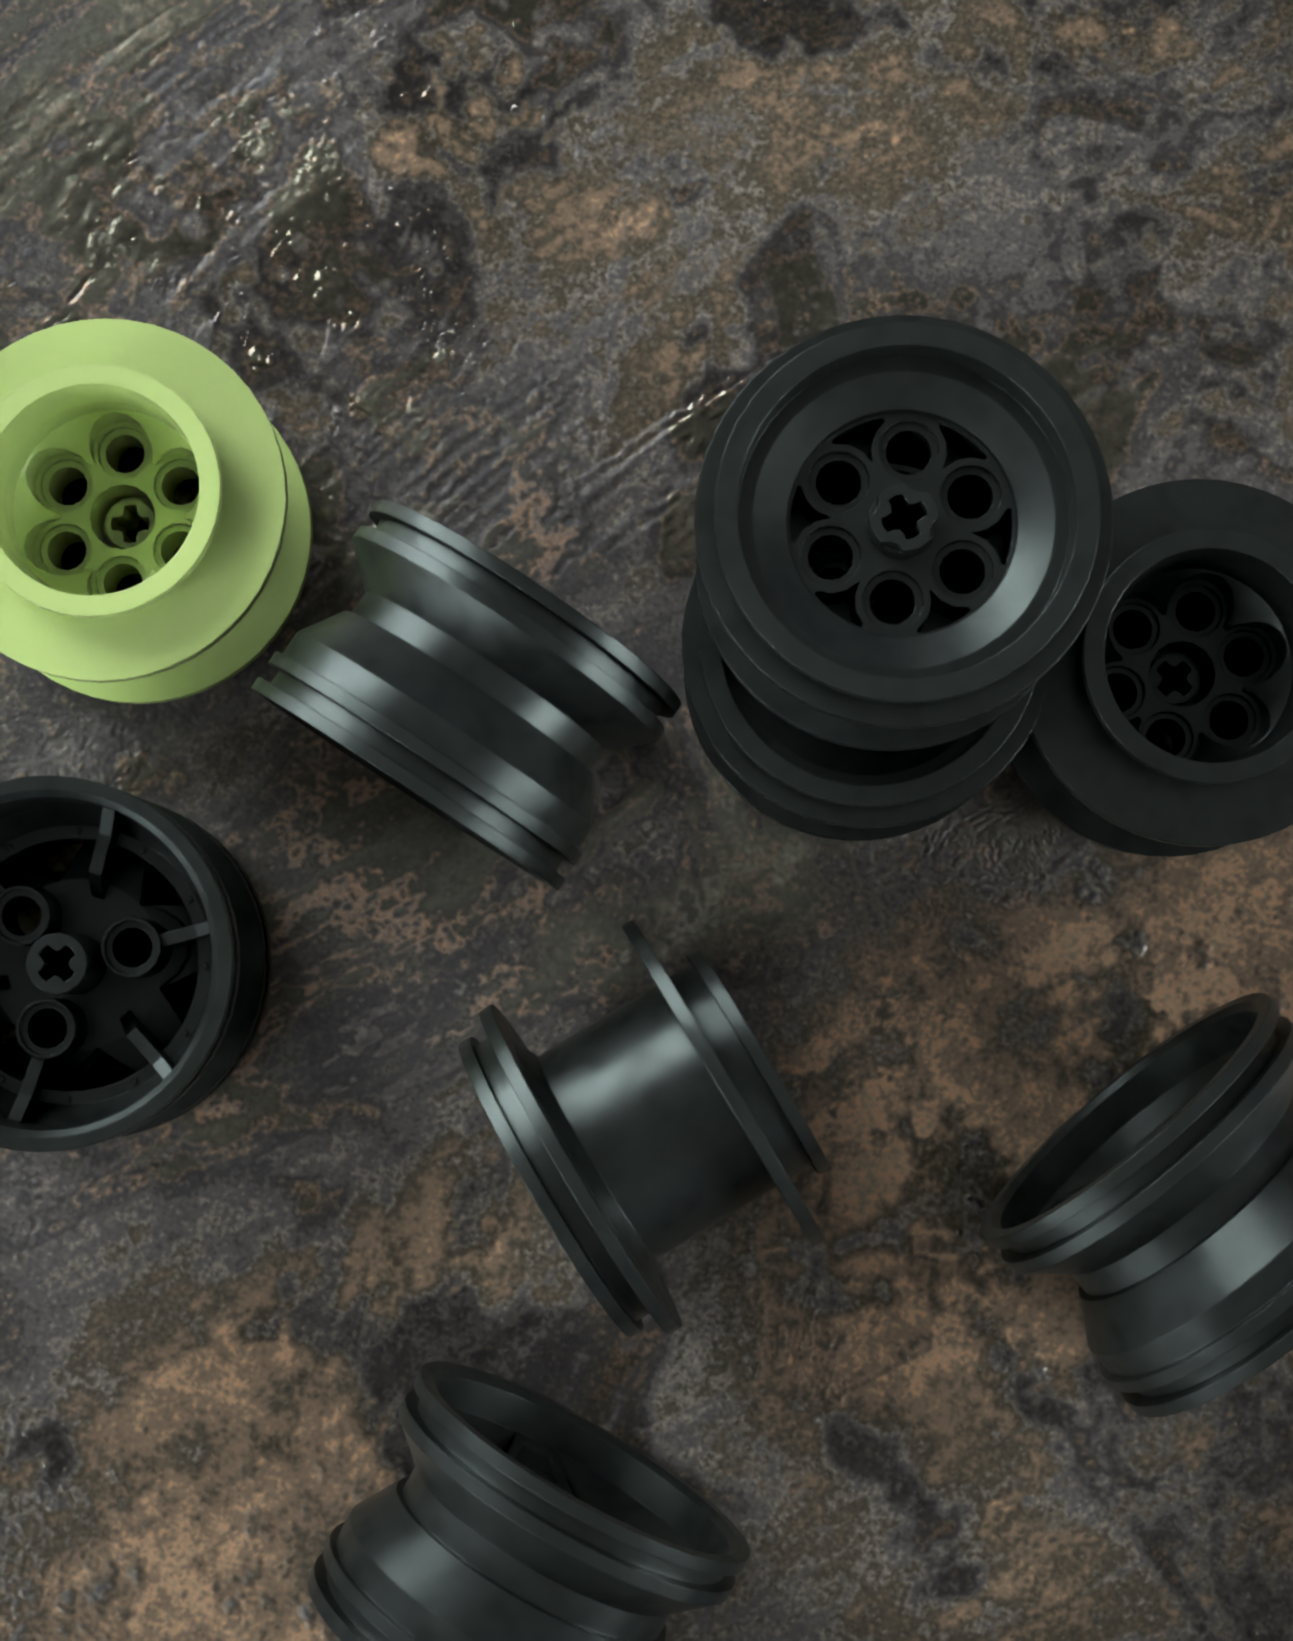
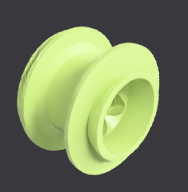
[0,318,313,704]

